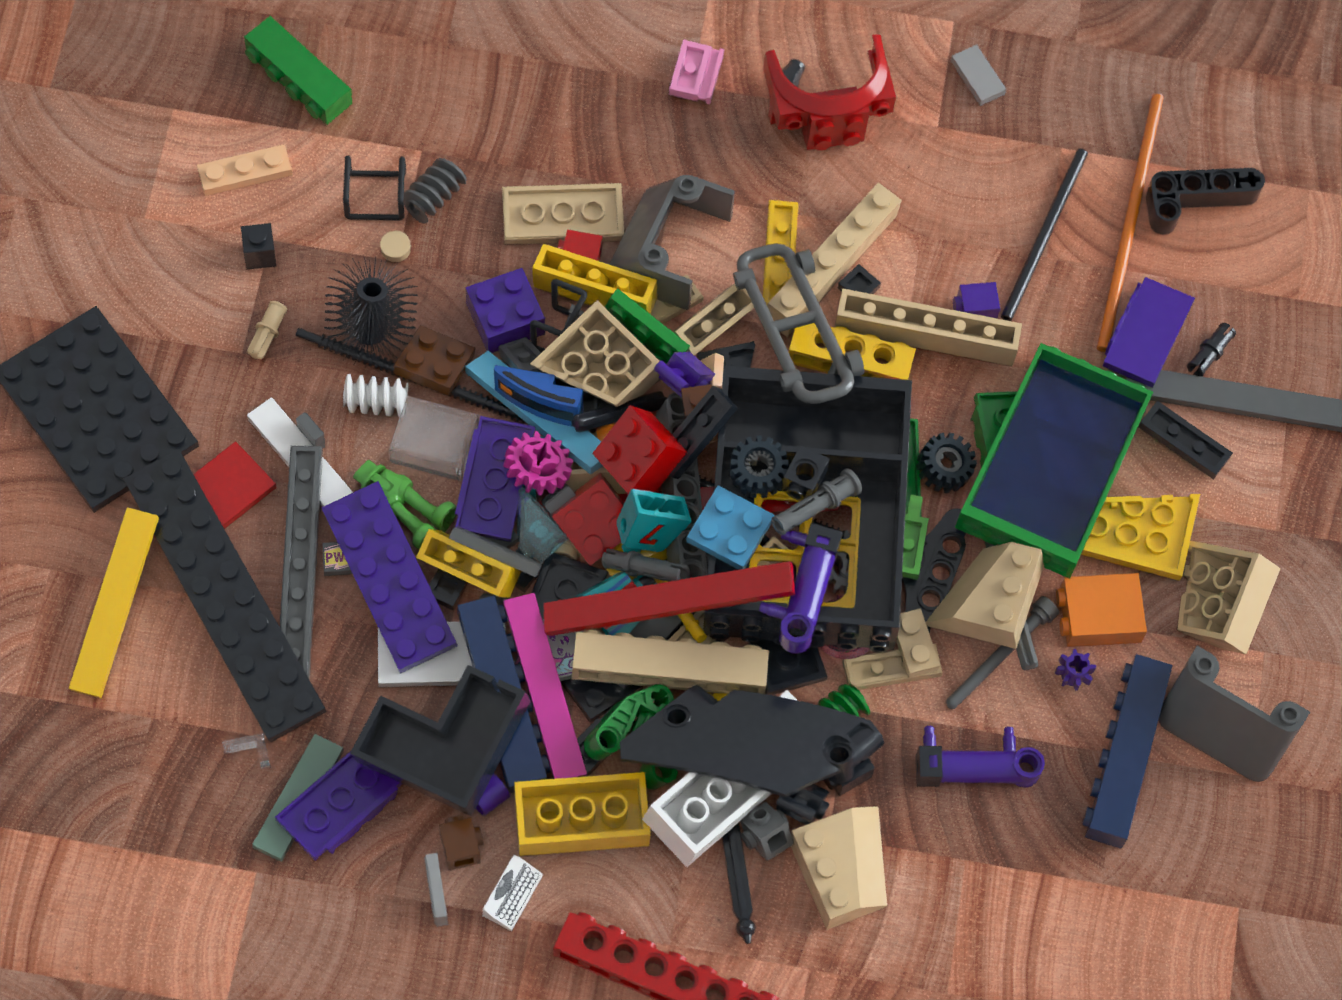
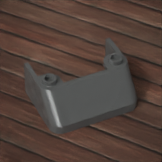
[609,175,735,311]

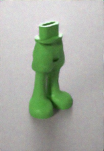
[353,460,457,550]

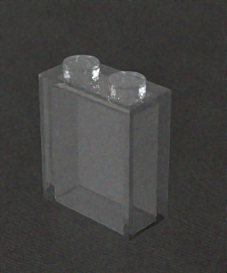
[389,396,479,481]

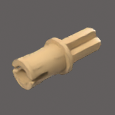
[247,301,288,359]

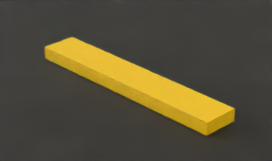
[69,507,159,699]

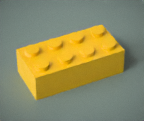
[514,772,651,856]

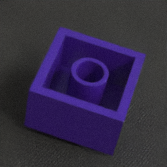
[465,268,545,353]

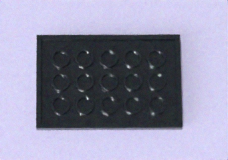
[0,306,199,513]

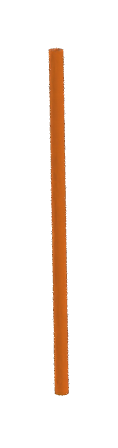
[1097,94,1164,352]

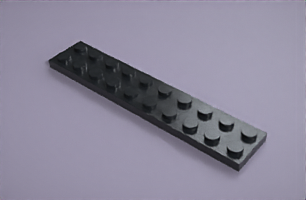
[123,449,327,743]

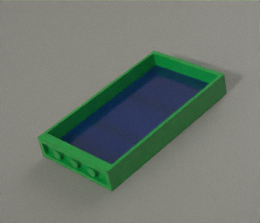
[955,343,1153,579]

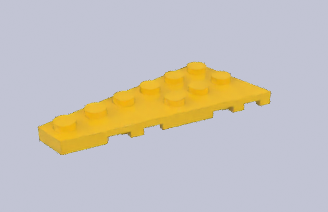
[1002,494,1200,581]

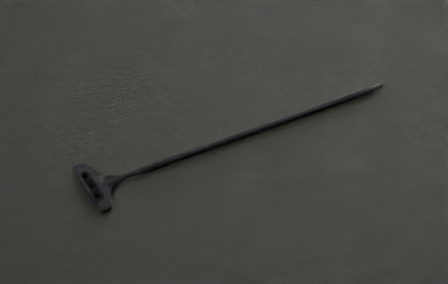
[296,328,966,634]

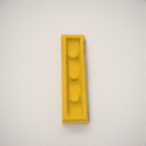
[762,200,799,305]

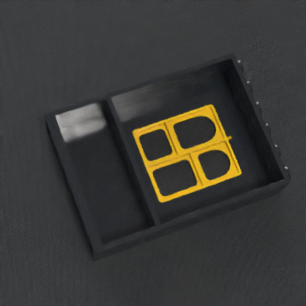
[703,366,912,653]

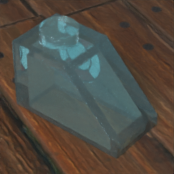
[517,486,569,564]

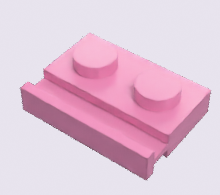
[669,40,724,104]

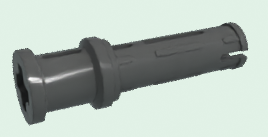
[771,468,862,535]

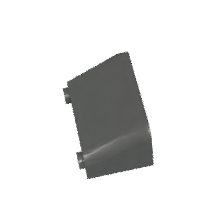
[1158,645,1310,782]

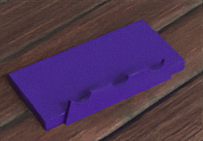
[1102,277,1195,388]
[455,416,536,542]
[275,751,402,861]

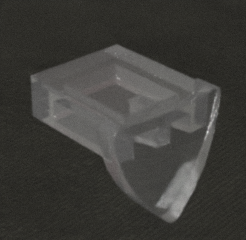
[222,733,271,769]

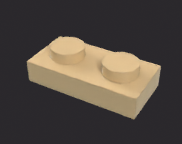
[896,608,940,678]

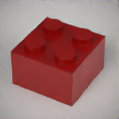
[592,406,687,494]
[551,472,624,566]

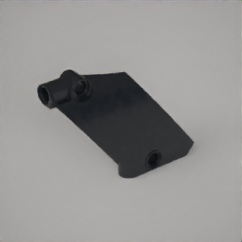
[620,685,884,798]

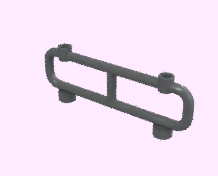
[733,243,864,404]

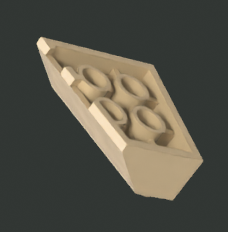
[530,300,660,407]
[1177,541,1281,654]
[926,542,1044,649]
[791,807,887,930]

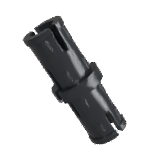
[1187,323,1236,377]

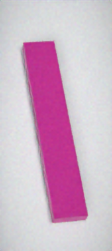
[503,593,587,779]

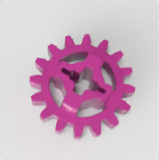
[503,431,573,495]

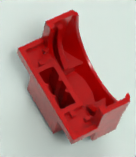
[763,34,896,151]

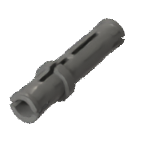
[602,548,690,582]

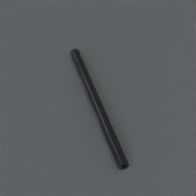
[1001,148,1088,321]

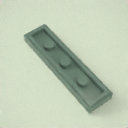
[252,734,344,862]

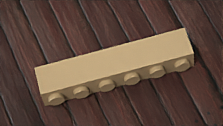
[767,182,902,337]
[835,288,1022,366]
[572,630,769,694]

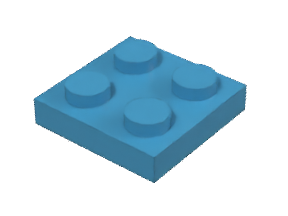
[686,485,774,570]

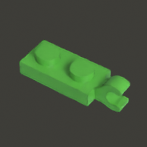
[902,495,929,580]

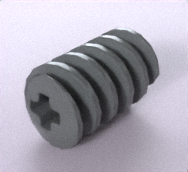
[404,158,467,224]

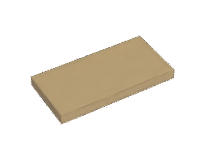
[502,183,624,245]

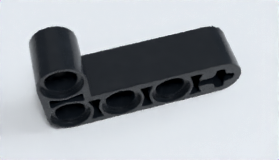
[1146,168,1265,235]

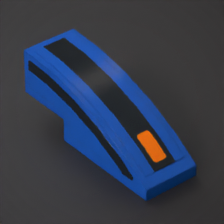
[494,365,584,427]

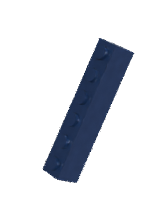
[457,595,551,793]
[1082,654,1173,849]

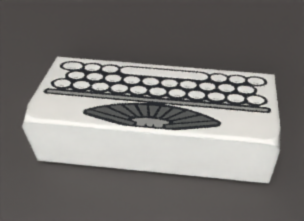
[483,855,543,931]

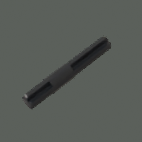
[571,391,667,433]

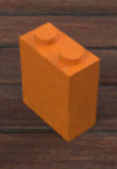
[1056,573,1147,647]

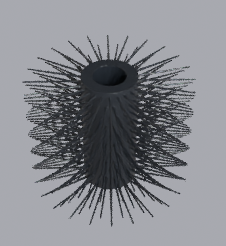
[324,257,418,368]

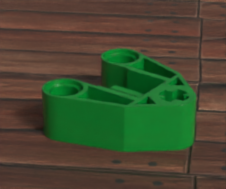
[584,684,678,790]

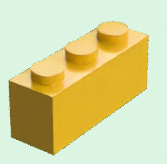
[416,529,521,598]

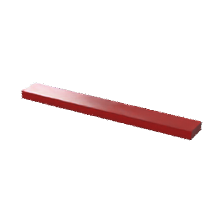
[544,561,795,636]

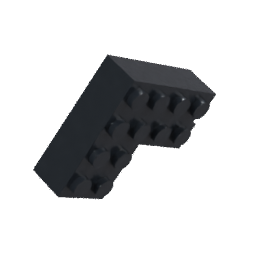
[350,665,531,817]

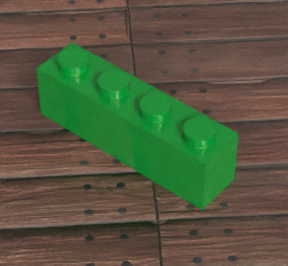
[244,16,353,125]

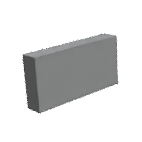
[951,45,1007,106]
[424,853,448,927]

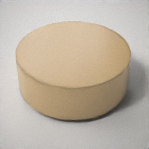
[380,231,411,262]

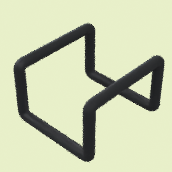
[343,155,406,220]
[530,279,587,353]

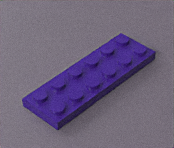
[321,481,458,674]

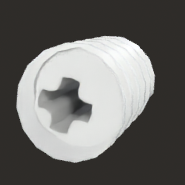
[343,374,408,418]

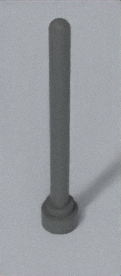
[946,596,1059,709]

